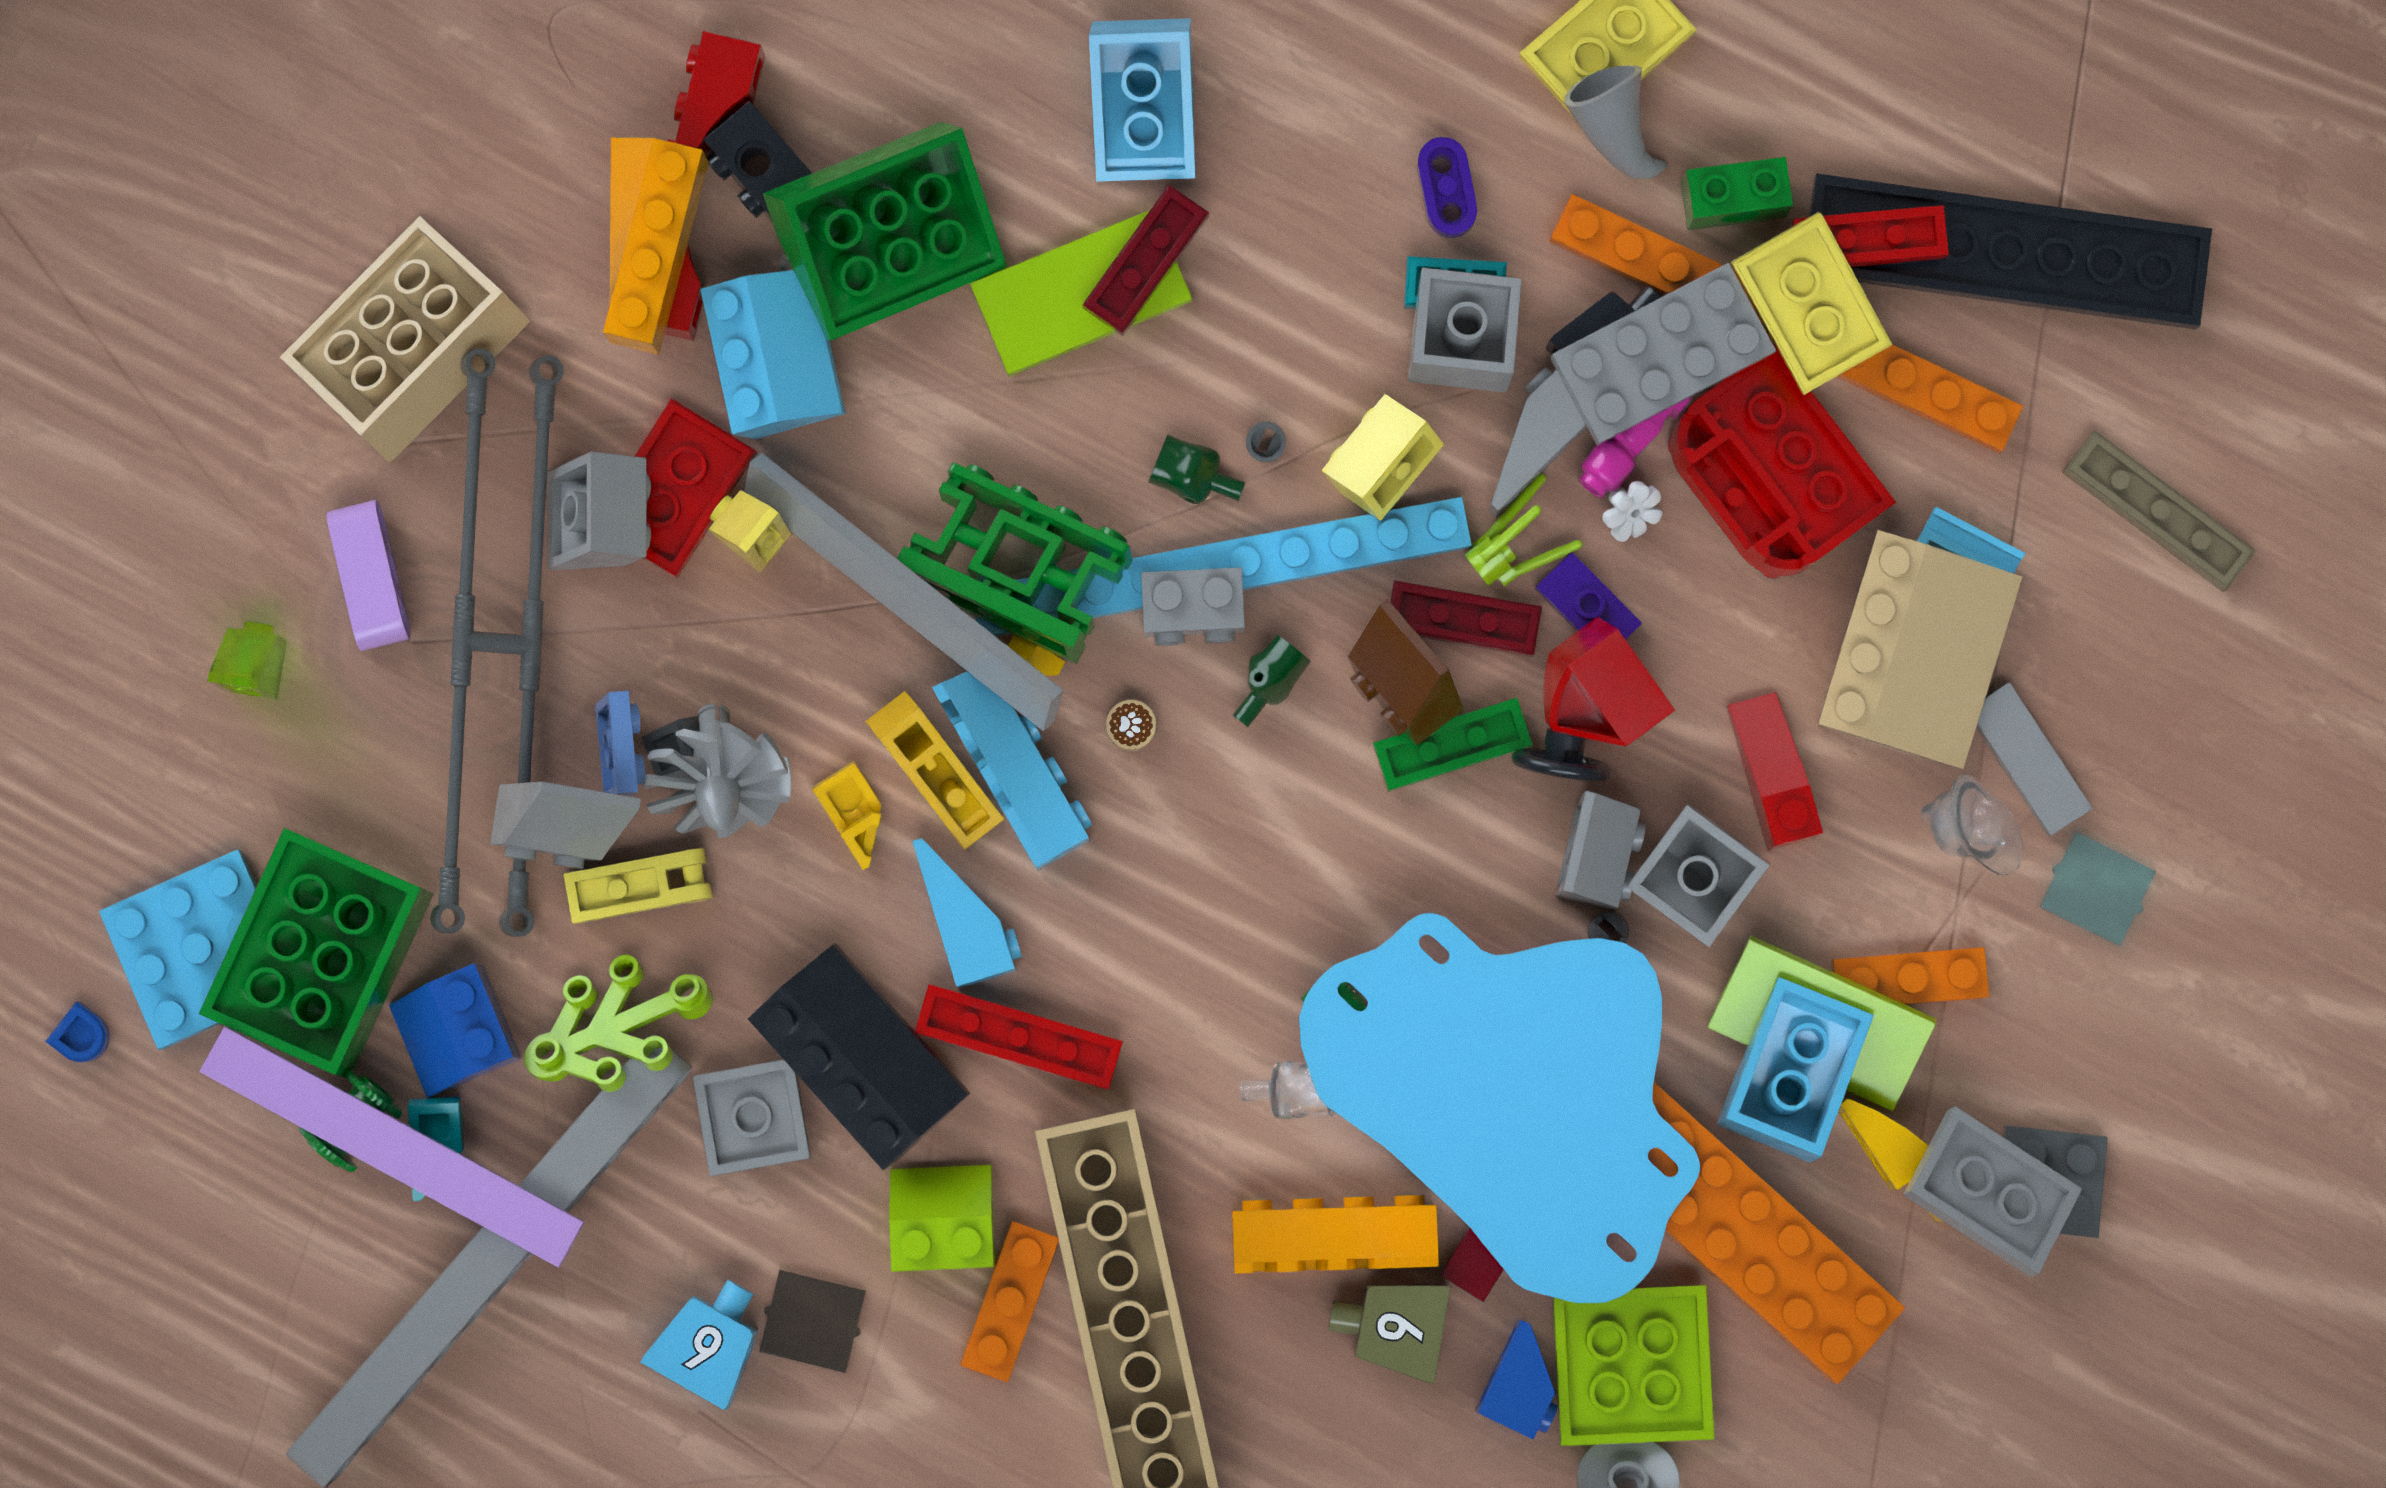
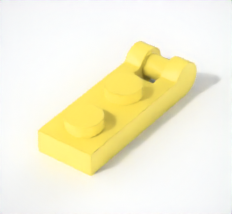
[563,848,713,925]

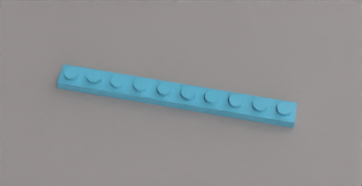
[975,497,1472,637]

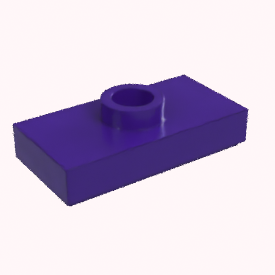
[1535,552,1642,640]

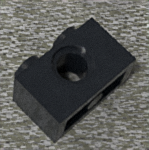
[703,101,812,224]

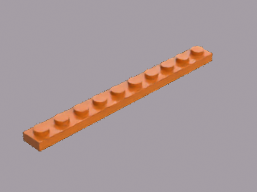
[1549,194,2024,454]

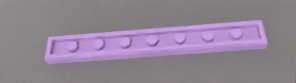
[199,1027,585,1268]

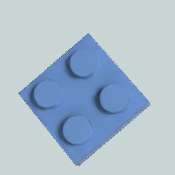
[595,691,645,797]

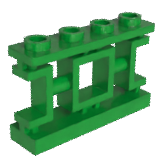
[896,462,1133,664]

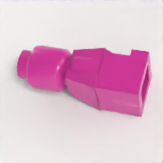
[1578,398,1691,498]

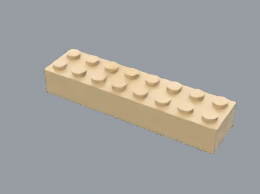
[1035,1109,1219,1488]

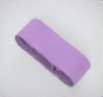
[326,499,411,651]

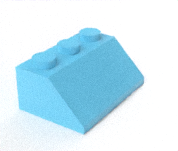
[700,270,846,440]

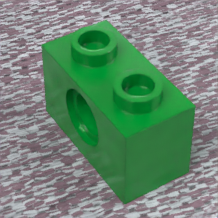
[1681,157,1793,231]

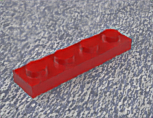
[915,984,1123,1090]

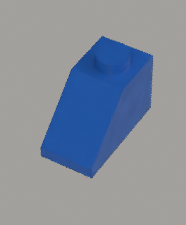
[1475,1319,1558,1440]

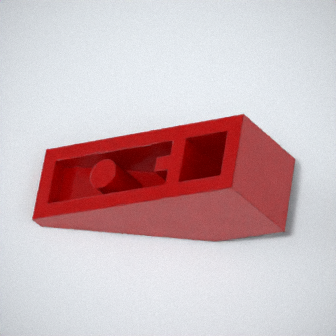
[1726,692,1823,851]

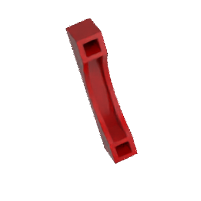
[665,31,765,341]

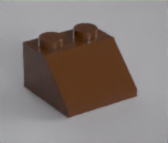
[1348,599,1464,746]

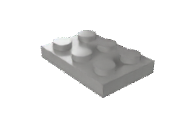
[1903,1106,2082,1278]

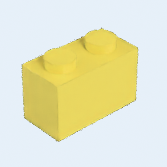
[1321,394,1444,521]

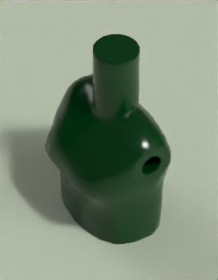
[1148,434,1245,504]
[1233,634,1311,727]

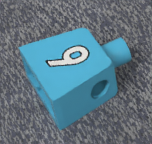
[640,1279,758,1410]

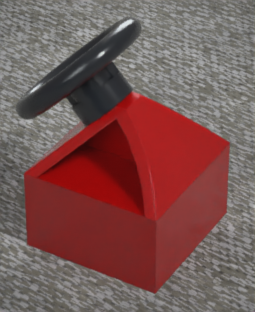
[1511,617,1676,781]

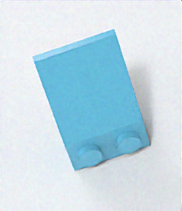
[1089,18,1196,182]
[1716,977,1874,1163]

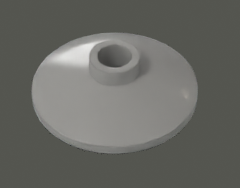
[1577,1442,1680,1488]

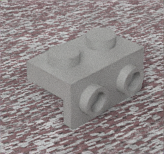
[1141,567,1245,646]

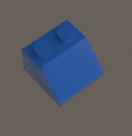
[389,963,522,1098]

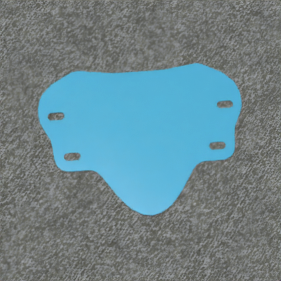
[1299,913,1700,1303]

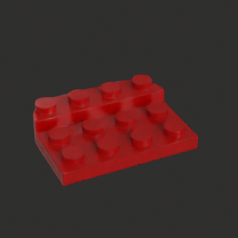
[1668,344,1896,579]

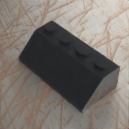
[748,943,971,1171]

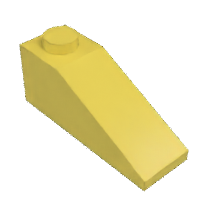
[709,490,792,573]

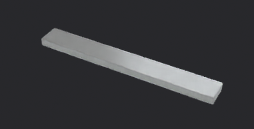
[744,453,1063,731]

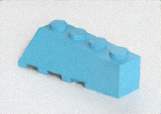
[932,671,1093,871]

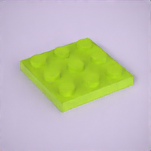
[1552,1285,1714,1446]

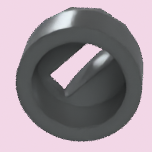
[1246,421,1286,462]
[1588,911,1629,943]

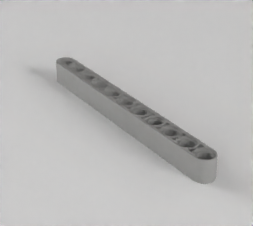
[286,1034,693,1488]

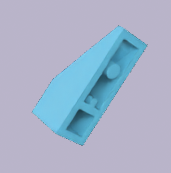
[912,838,1022,989]

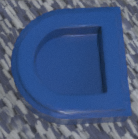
[45,1001,110,1062]

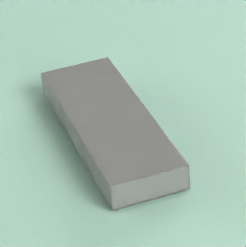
[1976,682,2093,837]

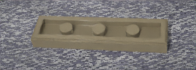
[2062,431,2256,592]

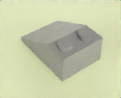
[490,781,641,869]

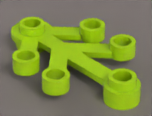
[524,955,713,1092]

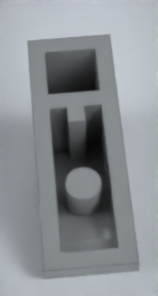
[1488,367,1587,518]

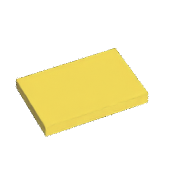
[1519,0,1697,118]
[1730,212,1892,395]

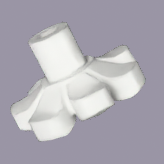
[1603,481,1663,542]

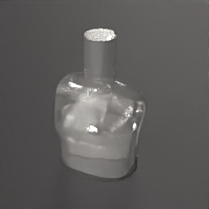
[1240,1061,1335,1119]

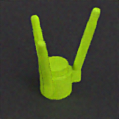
[1464,473,1583,586]

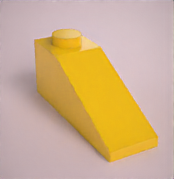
[865,691,1004,850]

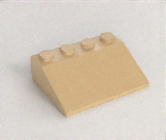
[280,216,530,463]
[1817,530,2022,769]

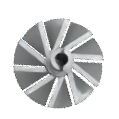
[643,704,791,838]

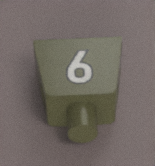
[1328,1285,1450,1384]

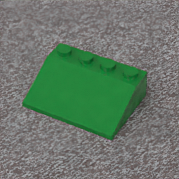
[763,122,1007,341]
[199,828,434,1077]

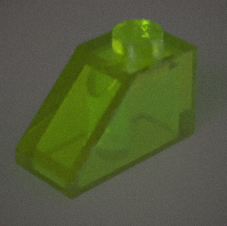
[207,621,287,700]

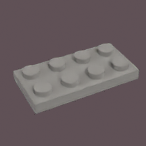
[1550,263,1776,446]

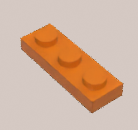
[1831,947,1989,1005]
[960,1221,1059,1383]

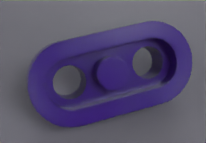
[1417,137,1477,238]

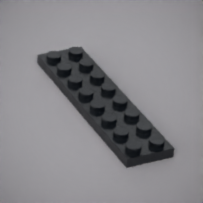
[1809,173,2212,330]

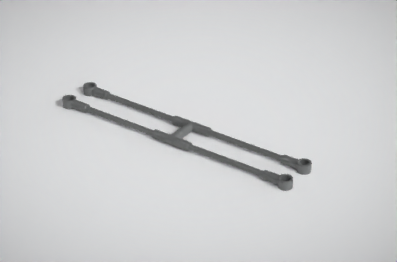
[430,348,564,937]

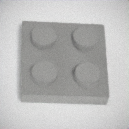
[692,1060,811,1177]

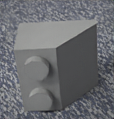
[1408,268,1522,393]
[548,452,651,570]
[1555,791,1646,911]
[1627,803,1771,947]

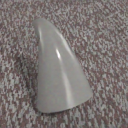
[1564,65,1667,179]

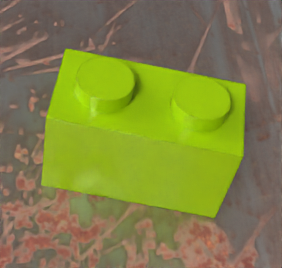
[889,1165,996,1272]

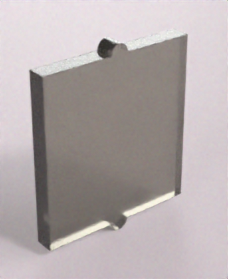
[759,1270,866,1373]

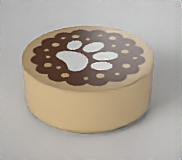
[1106,700,1156,751]

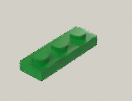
[1373,698,1532,792]

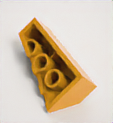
[603,137,709,355]
[1232,1195,1439,1274]

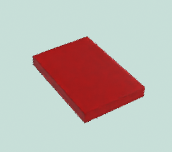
[634,398,757,579]

